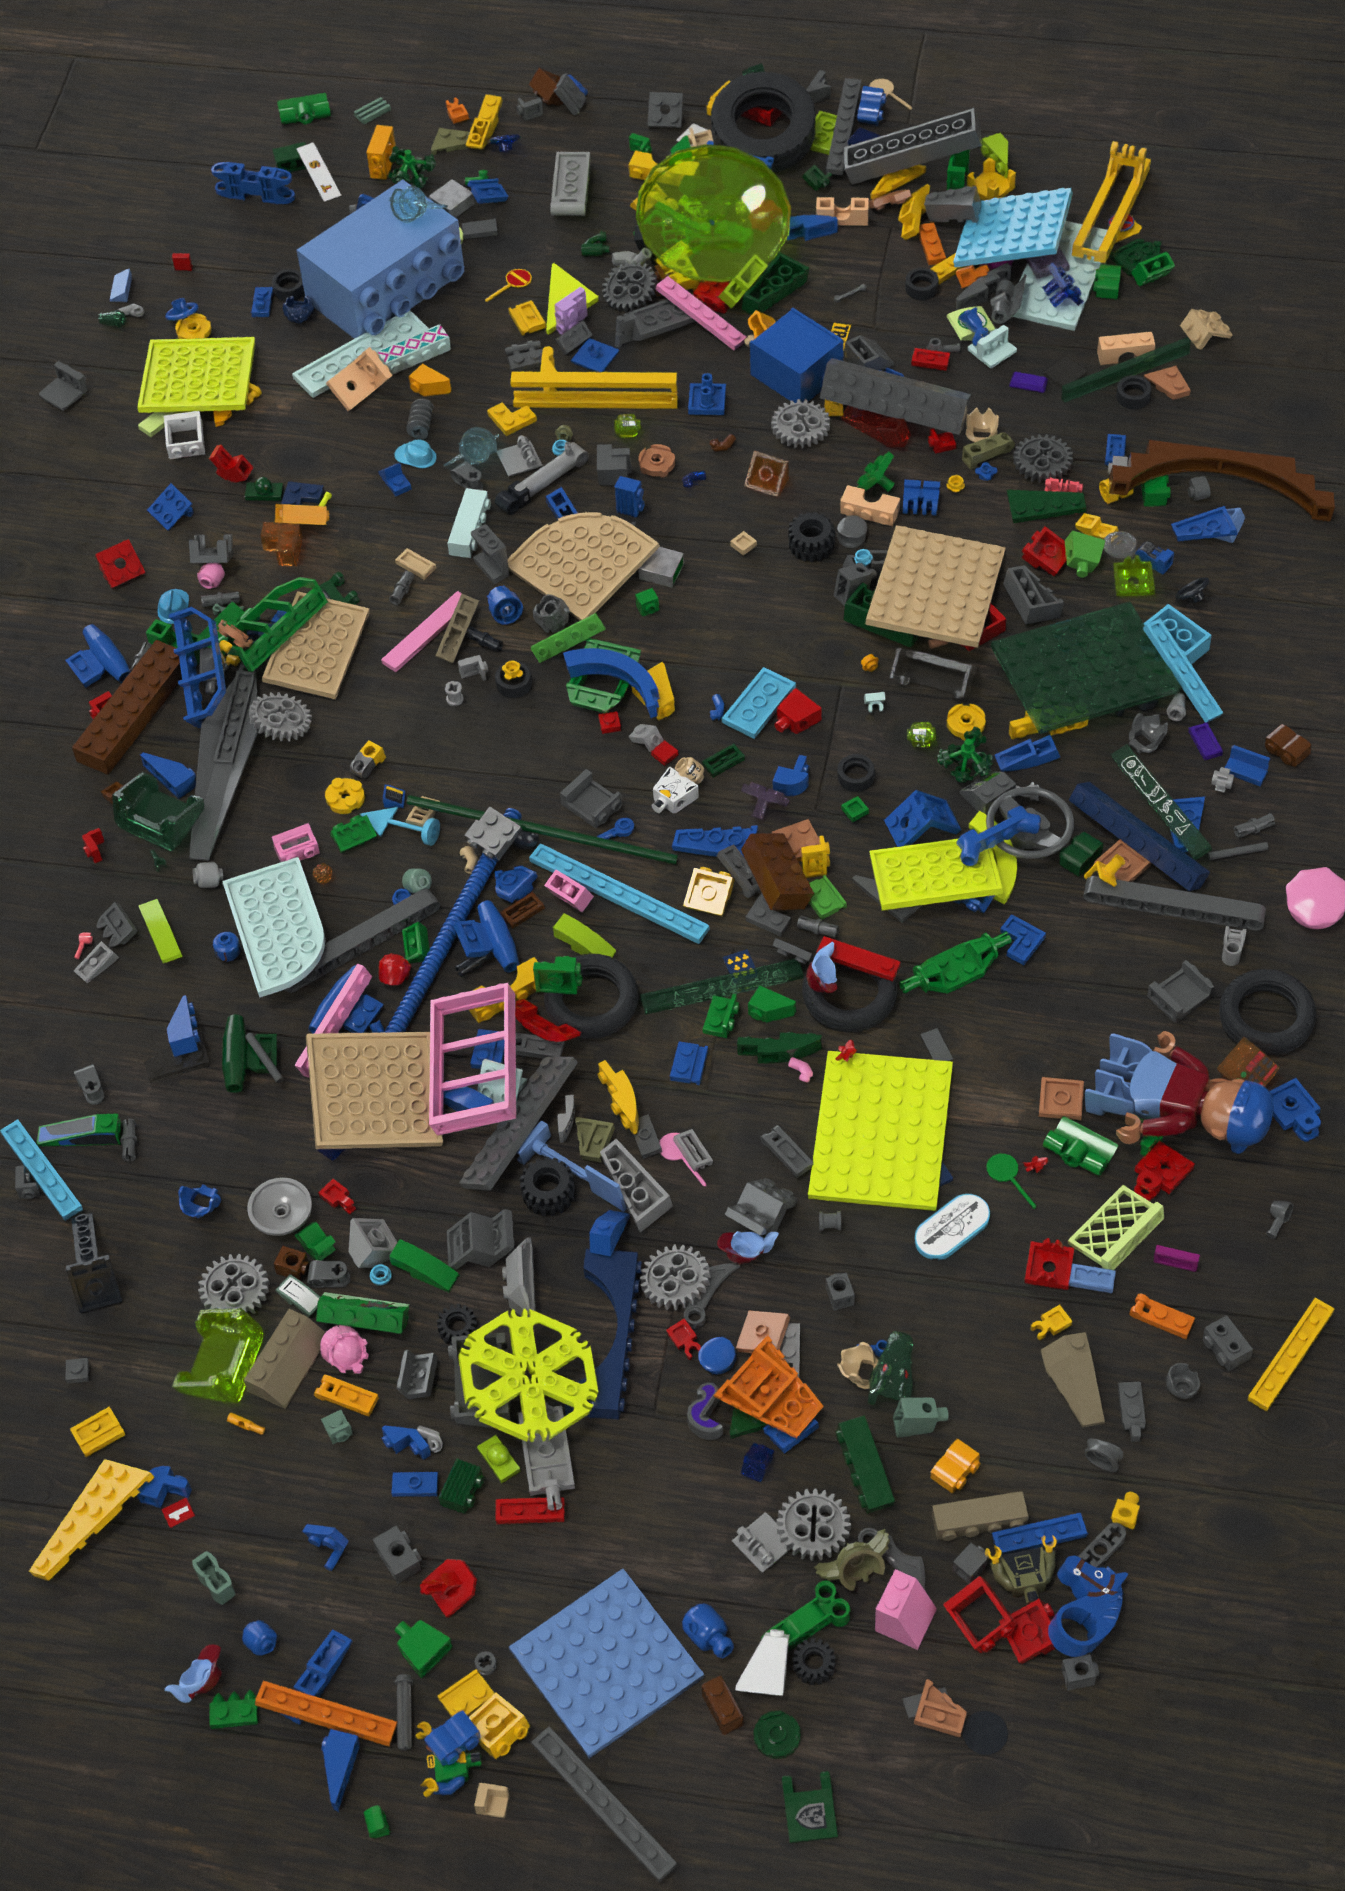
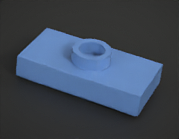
[1069,1263,1116,1293]

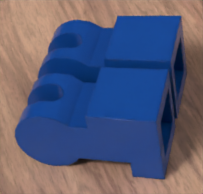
[903,479,940,516]

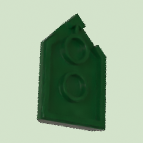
[1109,239,1161,276]

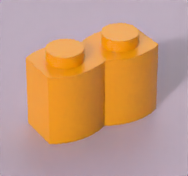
[748,310,775,338]
[930,1439,980,1494]

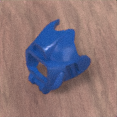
[178,1184,221,1218]

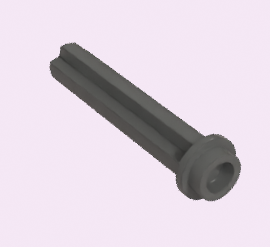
[394,1674,413,1751]

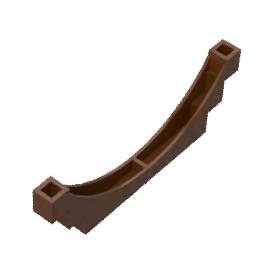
[1109,440,1335,521]

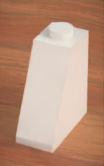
[736,1629,789,1696]

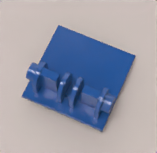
[147,483,193,531]

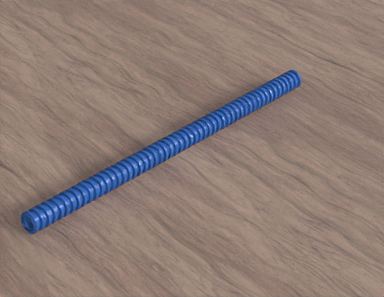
[385,808,522,1033]

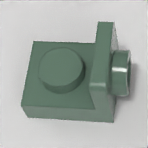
[321,1410,353,1444]

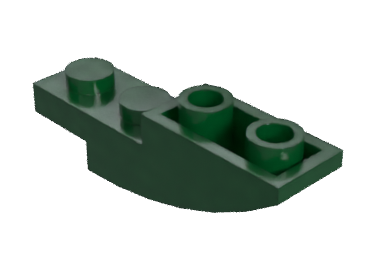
[737,1032,822,1064]

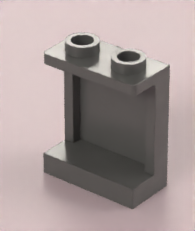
[471,524,509,584]
[560,769,622,828]
[1147,960,1214,1024]

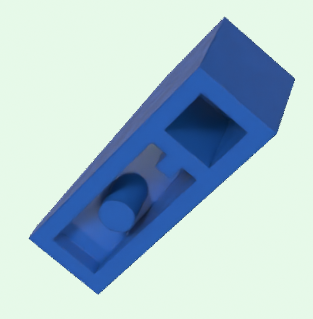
[546,487,577,521]
[140,752,196,799]
[590,1210,630,1256]
[322,1729,360,1811]

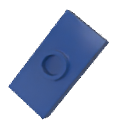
[1105,434,1126,465]
[392,1472,438,1497]

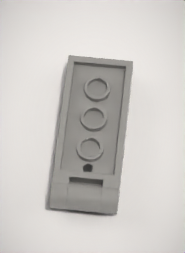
[550,152,591,216]

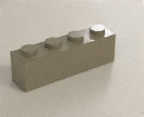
[932,1491,1028,1541]

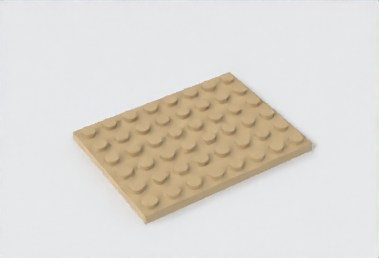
[865,525,1005,648]

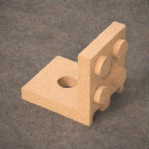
[326,347,392,411]

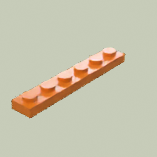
[255,1681,397,1746]

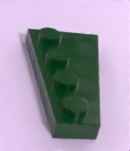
[1007,490,1086,523]

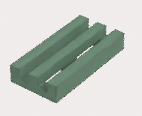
[354,97,391,124]

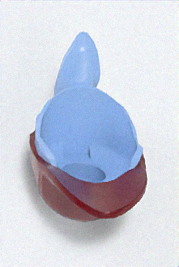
[806,942,838,993]
[717,1231,779,1264]
[165,1644,222,1703]

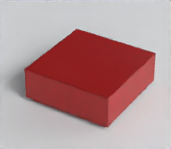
[172,253,193,271]
[651,740,679,766]

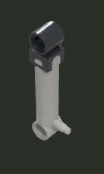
[495,442,589,515]

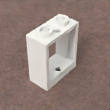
[164,411,205,459]

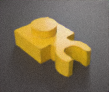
[1031,1305,1072,1340]

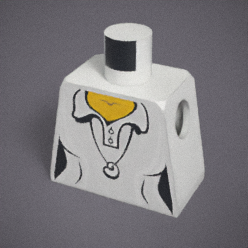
[651,767,699,813]

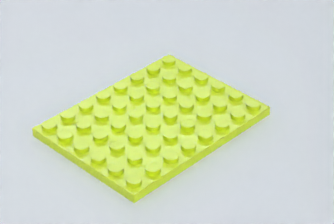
[808,1051,953,1211]

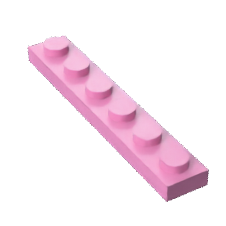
[656,276,747,350]
[295,964,372,1077]

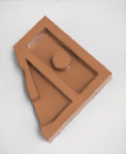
[1144,366,1190,400]
[914,1679,967,1737]

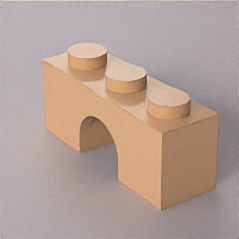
[816,197,869,226]
[1097,332,1155,365]
[840,485,900,526]

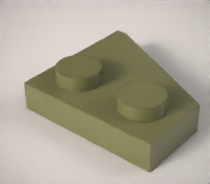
[575,1117,615,1163]

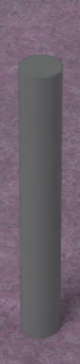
[1208,842,1268,860]
[245,1033,284,1083]

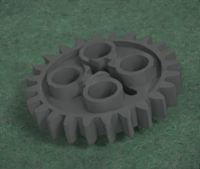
[602,261,658,313]
[1013,434,1073,483]

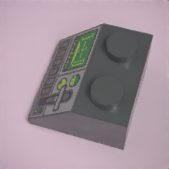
[960,771,1016,815]

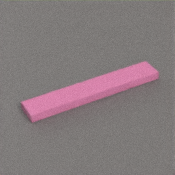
[381,591,462,672]

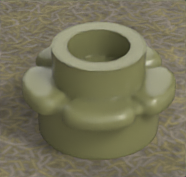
[555,425,573,442]

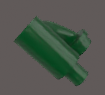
[581,230,610,256]

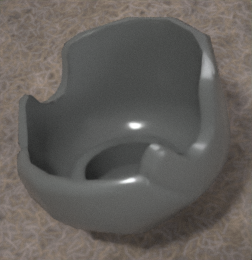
[1166,1363,1201,1399]

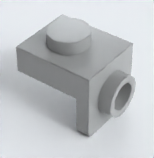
[458,655,488,681]
[629,724,664,752]

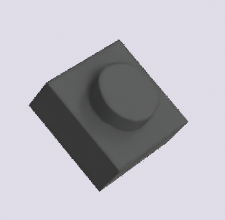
[66,1358,89,1384]

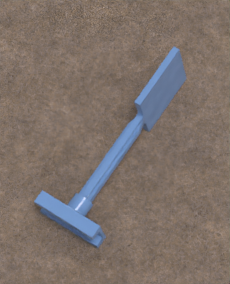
[517,1121,626,1212]

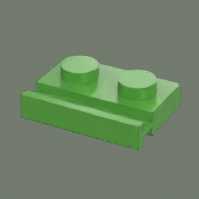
[808,875,847,920]

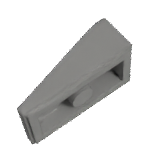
[74,941,119,983]

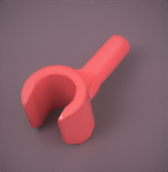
[74,933,93,959]

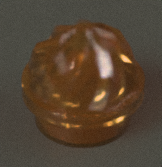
[313,863,333,883]

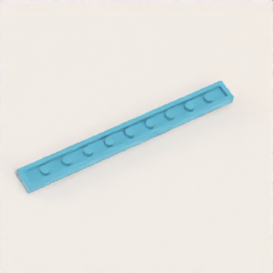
[529,843,710,944]

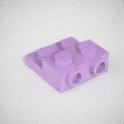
[554,287,588,335]

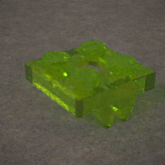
[1113,555,1155,596]

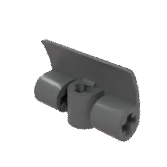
[990,274,1027,324]

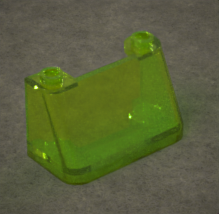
[172,1308,263,1403]

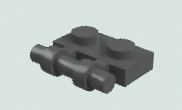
[505,340,543,372]

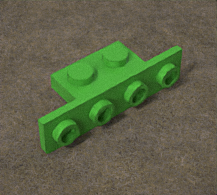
[531,613,606,663]

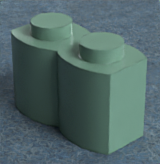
[192,1551,236,1605]

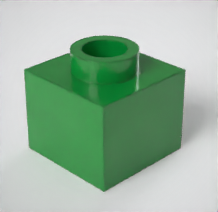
[635,588,659,617]

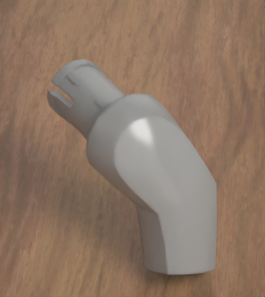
[612,248,652,267]

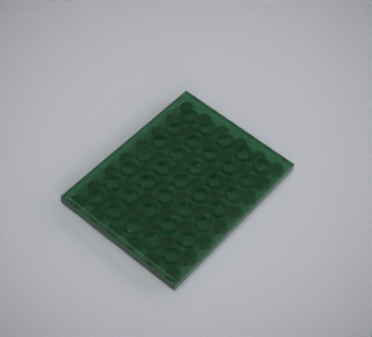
[991,601,1181,734]

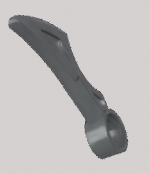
[684,1263,740,1329]
[858,1528,925,1589]

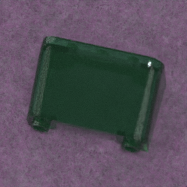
[112,772,204,851]

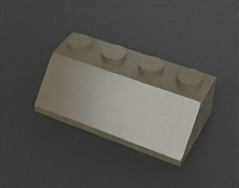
[244,1309,326,1409]

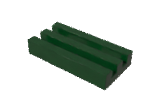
[702,743,745,778]

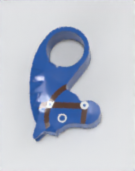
[1048,1556,1128,1657]

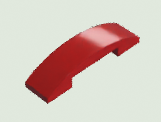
[515,999,581,1042]

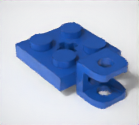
[1270,1078,1321,1142]

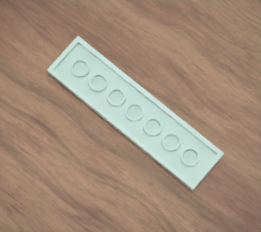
[292,311,429,398]

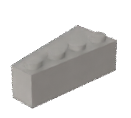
[600,1139,673,1233]

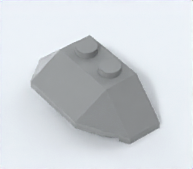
[502,1237,536,1317]

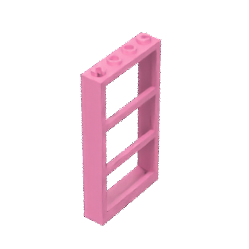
[429,983,516,1136]

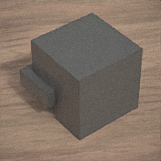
[597,444,632,485]

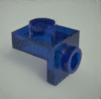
[741,1443,775,1482]

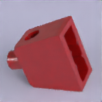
[774,688,822,734]

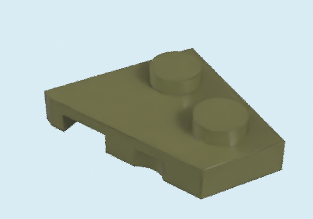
[431,128,470,155]

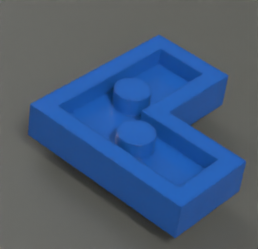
[1000,914,1046,965]

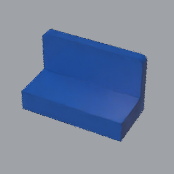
[1225,745,1270,787]

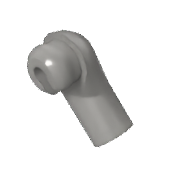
[118,304,144,317]
[417,1426,443,1452]

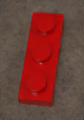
[496,1497,564,1524]

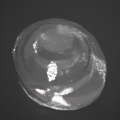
[1103,532,1137,558]

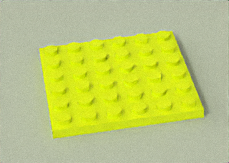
[138,337,256,413]

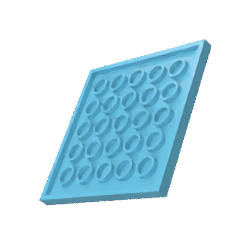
[953,188,1073,268]

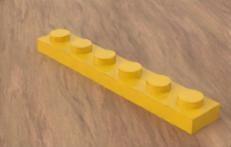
[1247,1298,1335,1411]

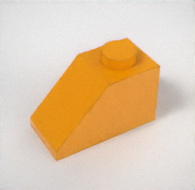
[409,364,451,396]

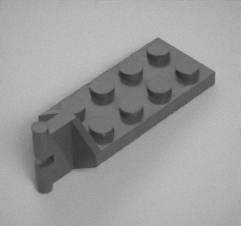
[615,299,696,348]

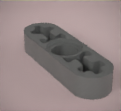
[1078,1523,1126,1568]

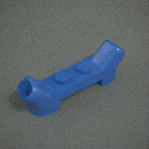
[957,806,1041,866]

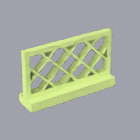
[1068,1185,1164,1270]

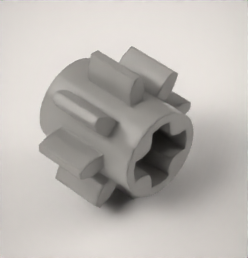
[1211,767,1234,792]

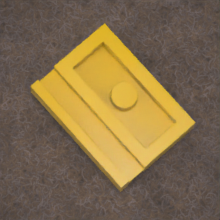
[509,300,546,336]
[70,1407,125,1457]
[438,1669,494,1717]

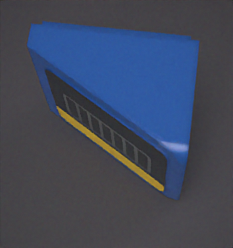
[383,784,406,808]

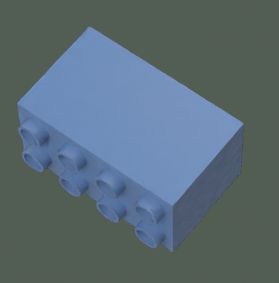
[297,180,465,339]

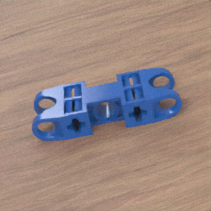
[211,162,295,204]

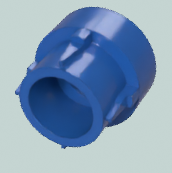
[487,585,523,624]

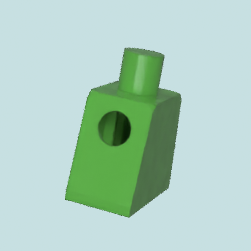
[1065,530,1105,577]

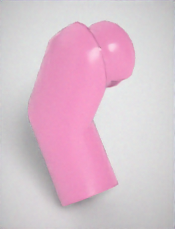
[788,1057,813,1083]

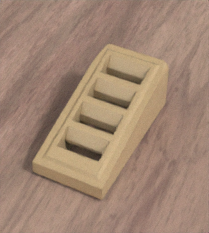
[406,796,440,832]

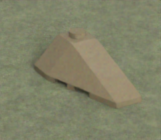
[1041,1332,1105,1427]

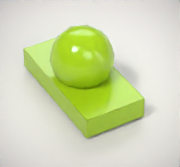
[477,1435,521,1483]

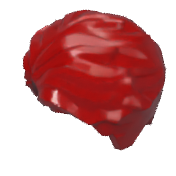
[379,953,412,985]

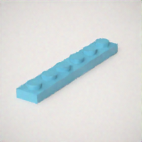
[1143,618,1223,723]
[0,1119,83,1221]

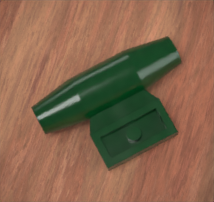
[222,1014,277,1093]

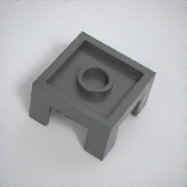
[189,534,234,563]

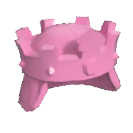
[320,1325,369,1374]

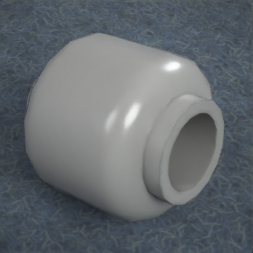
[193,862,223,888]

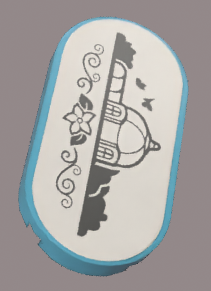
[915,1194,990,1260]

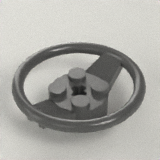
[986,787,1074,859]

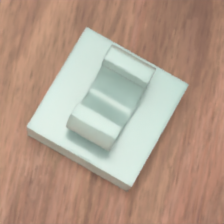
[864,692,885,713]

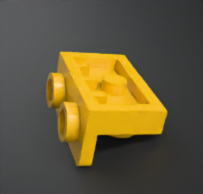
[801,836,830,878]

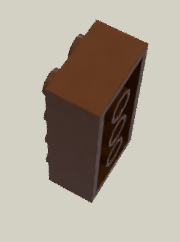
[741,833,814,910]

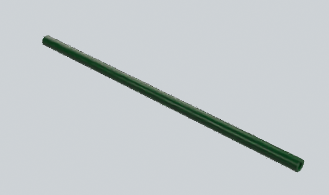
[406,795,678,865]

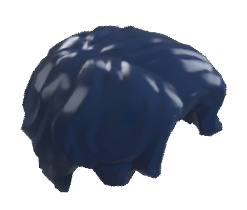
[283,296,314,323]

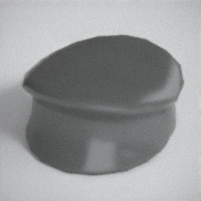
[837,515,867,548]
[1085,1438,1123,1472]

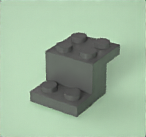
[725,1178,799,1235]
[447,1209,515,1270]

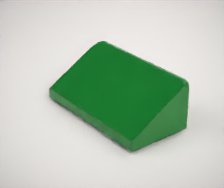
[402,922,430,964]

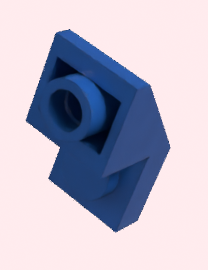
[382,1425,431,1460]

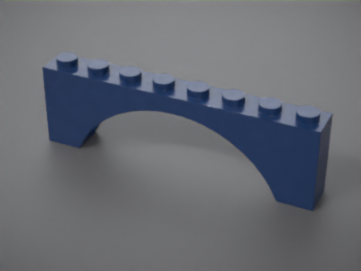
[565,1249,642,1420]

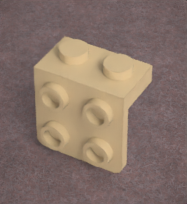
[1180,309,1232,349]

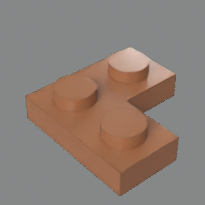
[868,190,911,210]

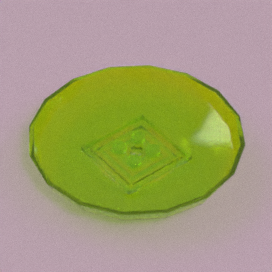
[636,144,791,283]

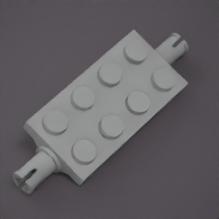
[518,1395,575,1510]

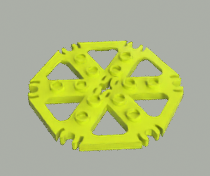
[458,1309,598,1442]

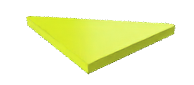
[546,263,599,335]

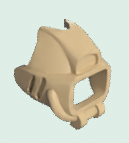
[966,408,999,442]
[837,1342,884,1389]

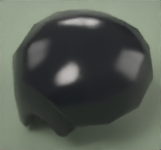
[512,830,539,850]

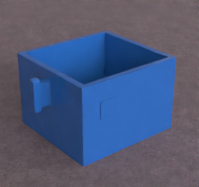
[750,308,843,403]

